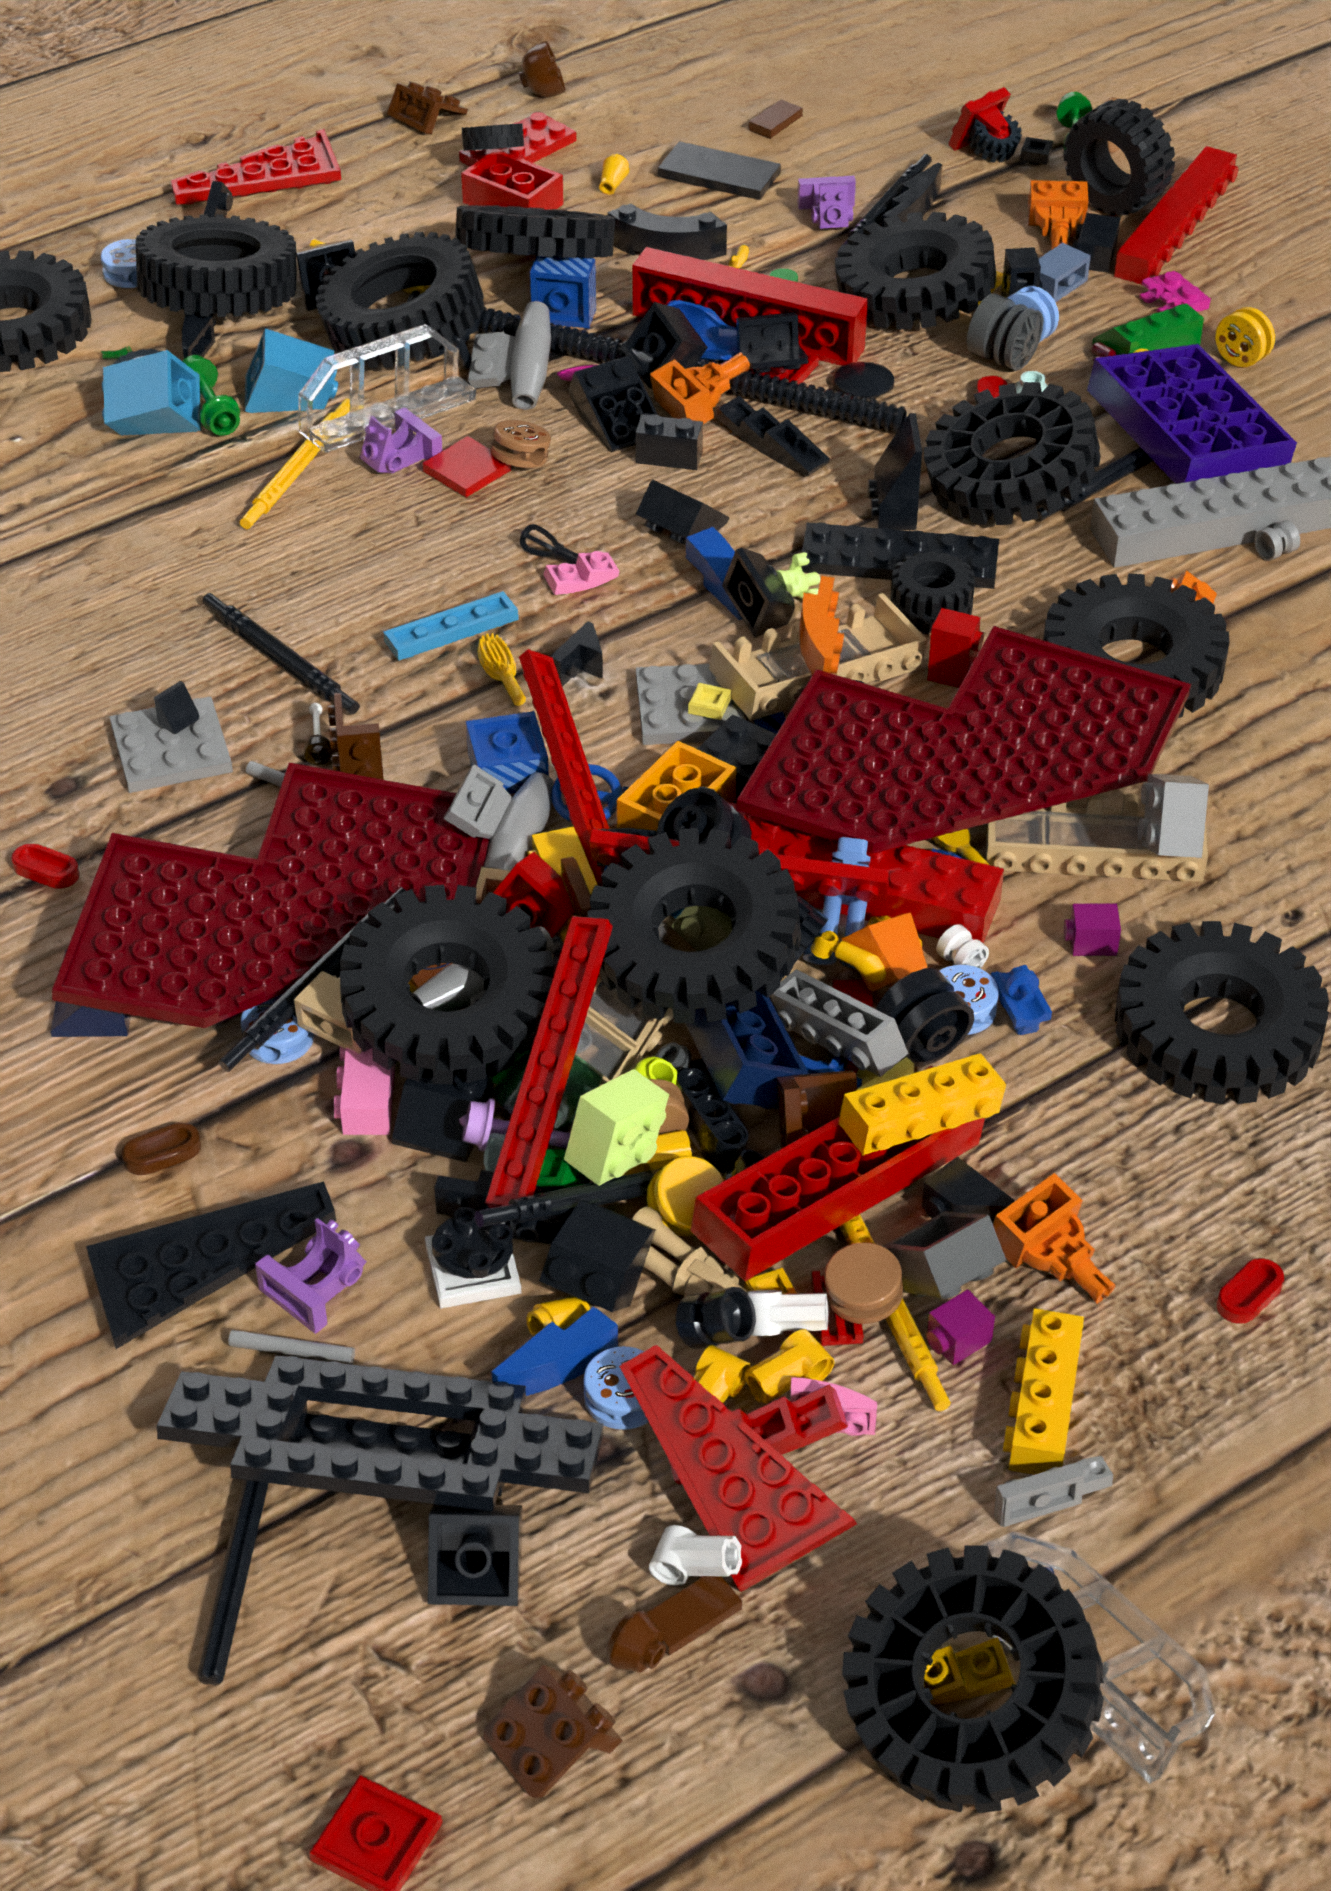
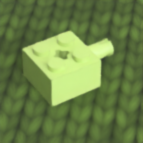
[564,1069,669,1186]

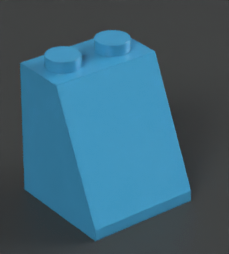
[245,328,338,413]
[102,350,201,435]

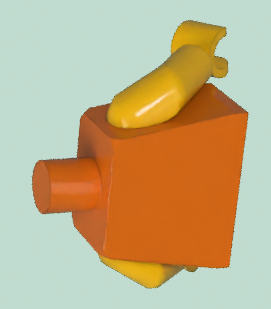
[810,912,927,992]

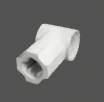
[747,1290,829,1336]
[649,1525,742,1586]

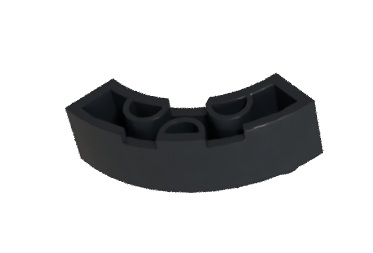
[607,204,727,260]

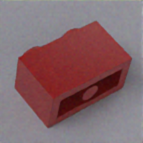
[927,608,984,688]

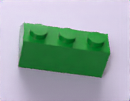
[1092,303,1204,355]

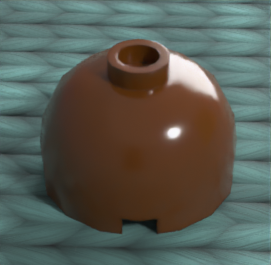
[519,41,566,98]

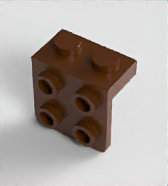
[328,693,384,780]
[483,1665,623,1798]

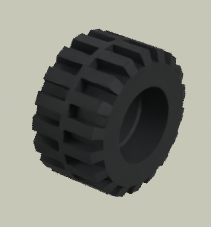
[890,552,975,634]

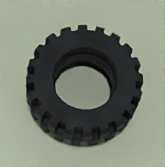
[1064,99,1175,216]

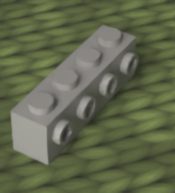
[770,969,908,1077]

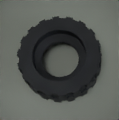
[461,123,524,151]

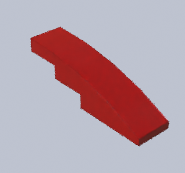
[668,1384,848,1485]

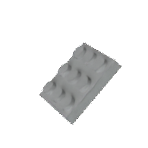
[636,664,745,745]
[109,696,233,793]

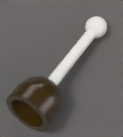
[304,703,332,765]

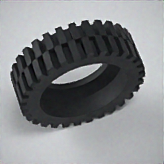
[135,214,296,317]
[316,232,484,368]

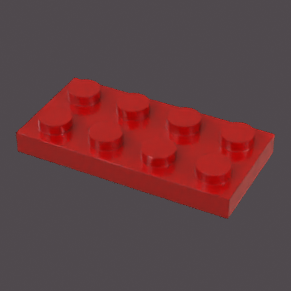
[459,112,577,167]

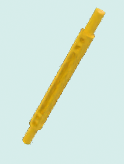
[240,398,354,529]
[839,1214,951,1411]

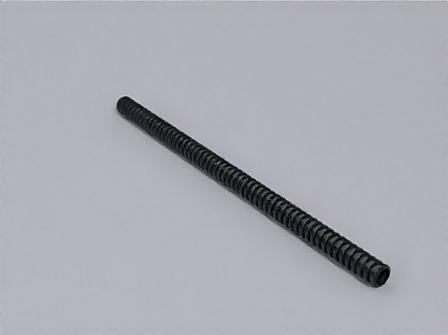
[407,290,907,433]

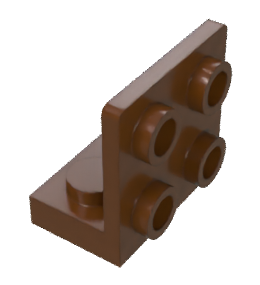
[387,81,468,135]
[777,1070,857,1149]

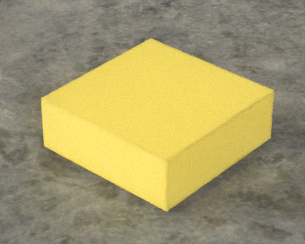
[688,683,731,720]

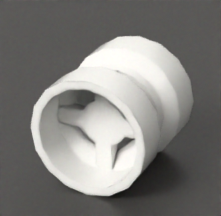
[936,924,989,968]

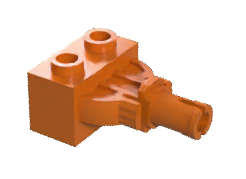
[1028,180,1089,250]
[650,352,750,424]
[993,1173,1116,1304]

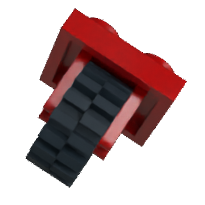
[948,87,1022,163]

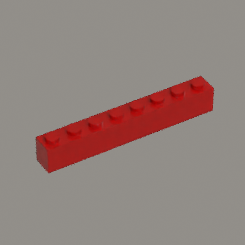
[1114,146,1239,285]

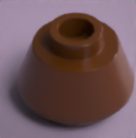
[607,1611,666,1673]

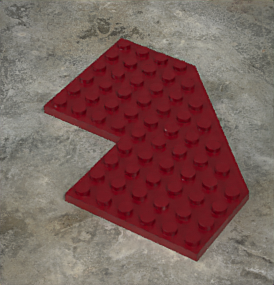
[736,626,1191,853]
[52,762,490,1028]

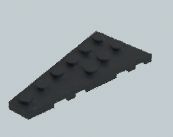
[86,1181,336,1349]

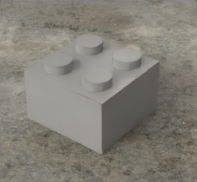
[1138,773,1209,858]

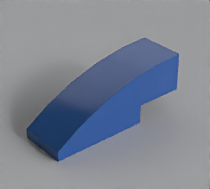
[686,527,743,620]
[491,1306,618,1396]

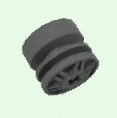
[967,293,1044,371]

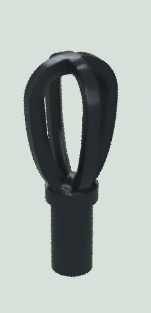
[520,524,578,564]

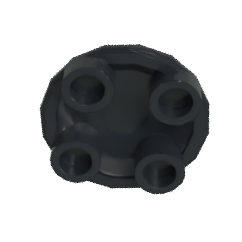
[834,361,894,402]
[432,1207,513,1279]

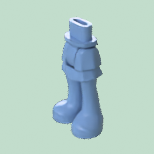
[803,837,871,969]

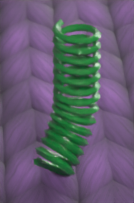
[101,346,132,359]

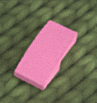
[543,551,620,595]
[790,1377,877,1436]

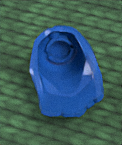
[666,300,738,362]

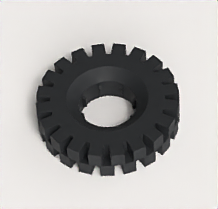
[455,205,615,258]
[835,212,997,329]
[0,250,92,372]
[924,382,1101,525]
[1043,573,1230,718]
[588,828,801,1024]
[339,885,554,1084]
[1114,921,1329,1104]
[842,1545,1104,1813]

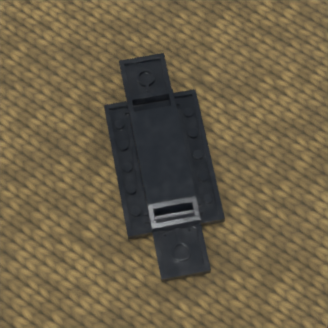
[157,1355,604,1512]

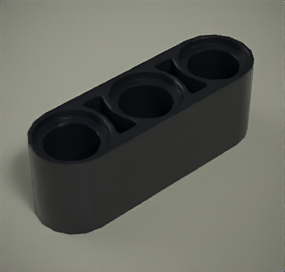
[676,1068,749,1174]

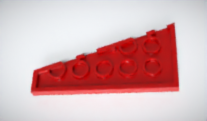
[171,129,342,205]
[619,1345,857,1592]

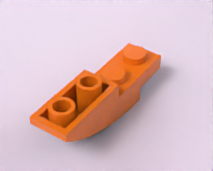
[799,576,845,675]

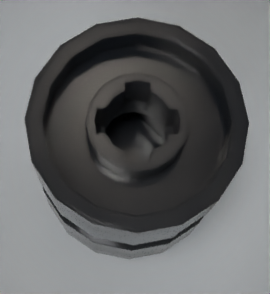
[676,1287,756,1349]

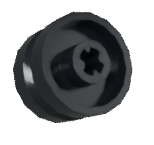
[656,787,752,847]
[876,968,975,1067]

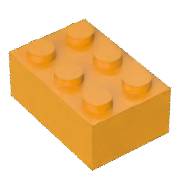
[617,741,737,831]

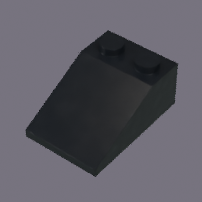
[868,413,922,530]

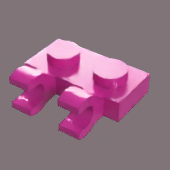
[1139,271,1211,313]

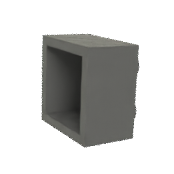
[882,1211,1006,1300]

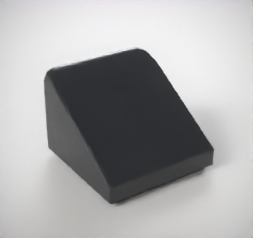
[154,681,199,734]

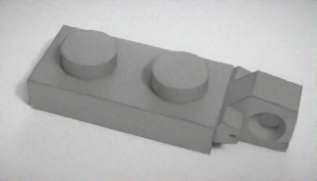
[994,1456,1113,1527]

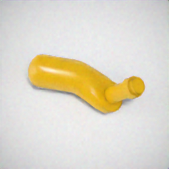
[728,245,749,268]

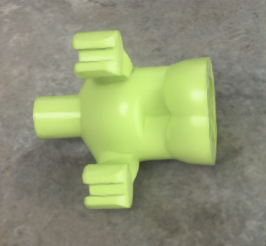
[775,552,820,600]

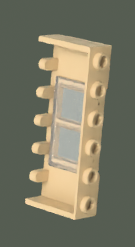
[709,593,927,721]

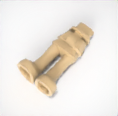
[632,1206,747,1297]

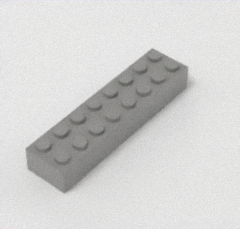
[1090,457,1331,568]

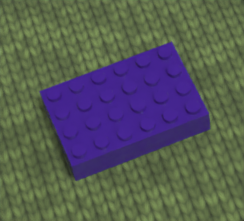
[1087,344,1297,484]

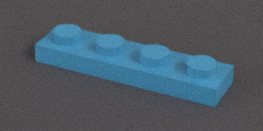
[383,591,519,661]

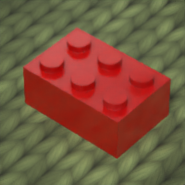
[461,149,564,210]

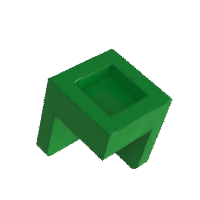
[536,1149,590,1191]

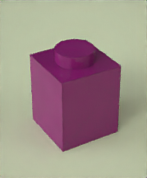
[1064,903,1121,956]
[927,1289,995,1365]

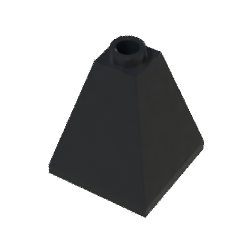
[296,240,356,311]

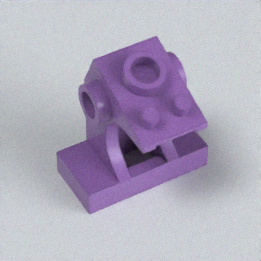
[798,176,856,229]
[360,407,443,473]
[255,1218,366,1334]

